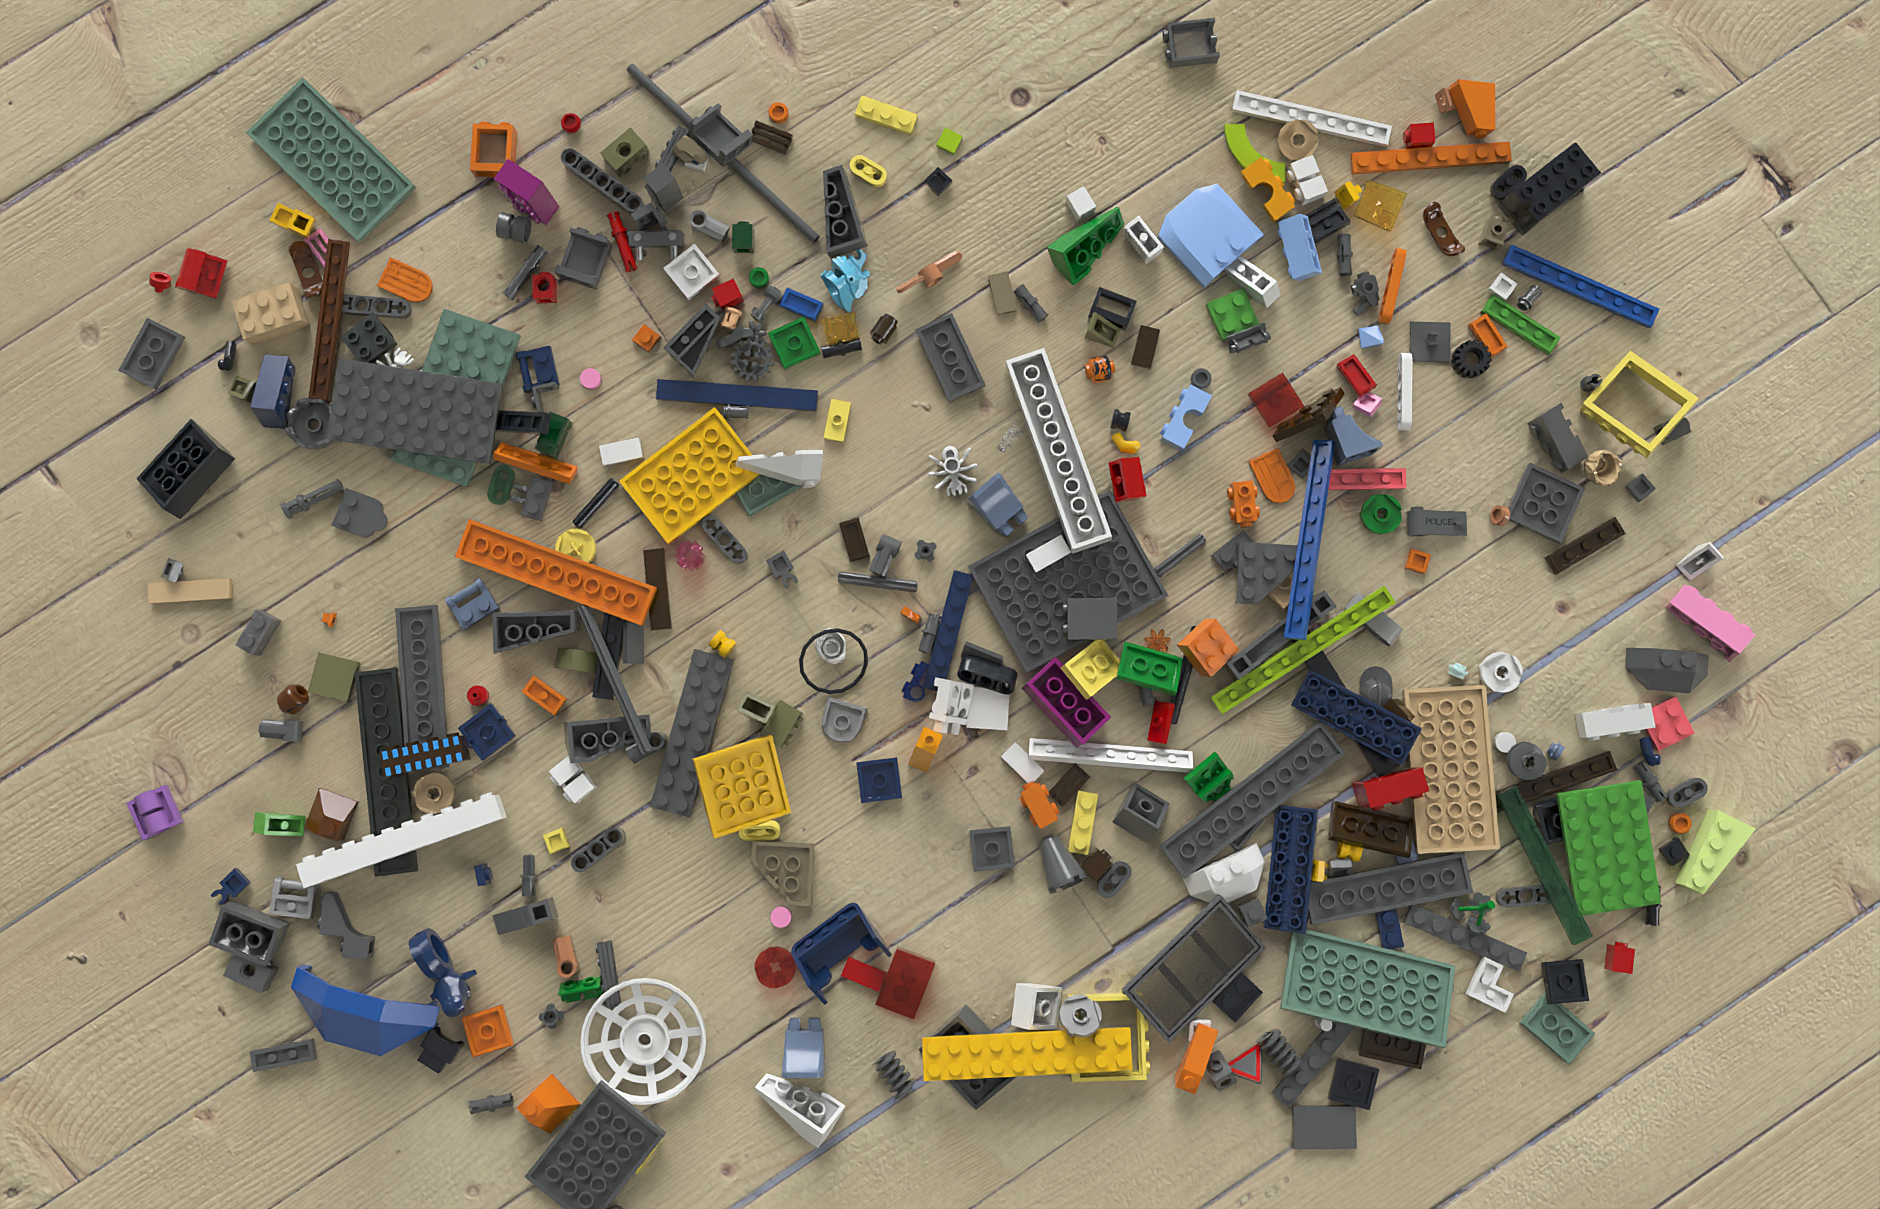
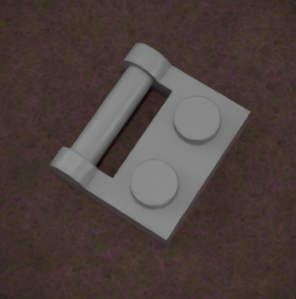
[269,877,319,919]

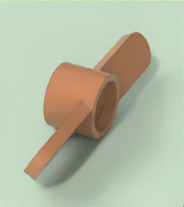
[896,251,962,293]

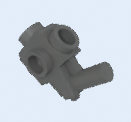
[1351,271,1380,316]

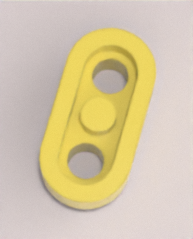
[850,155,887,187]
[739,820,780,841]

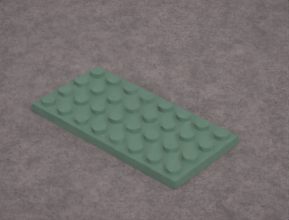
[246,77,417,243]
[390,309,521,487]
[1280,930,1455,1049]

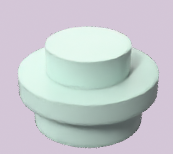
[1448,662,1469,679]

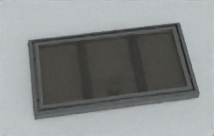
[1121,894,1266,1043]

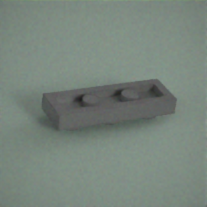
[250,1038,317,1072]

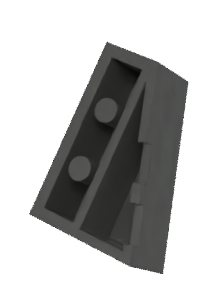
[664,304,721,378]
[1528,403,1588,473]

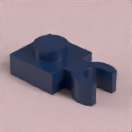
[211,868,251,905]

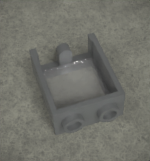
[1163,18,1220,69]

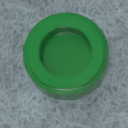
[749,267,769,289]

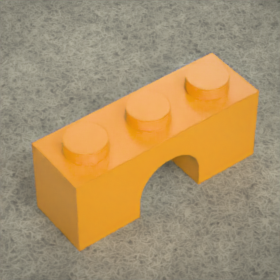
[1239,157,1295,223]

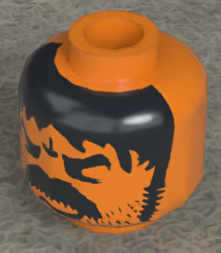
[1085,355,1115,383]

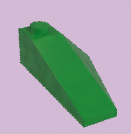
[1047,207,1124,285]

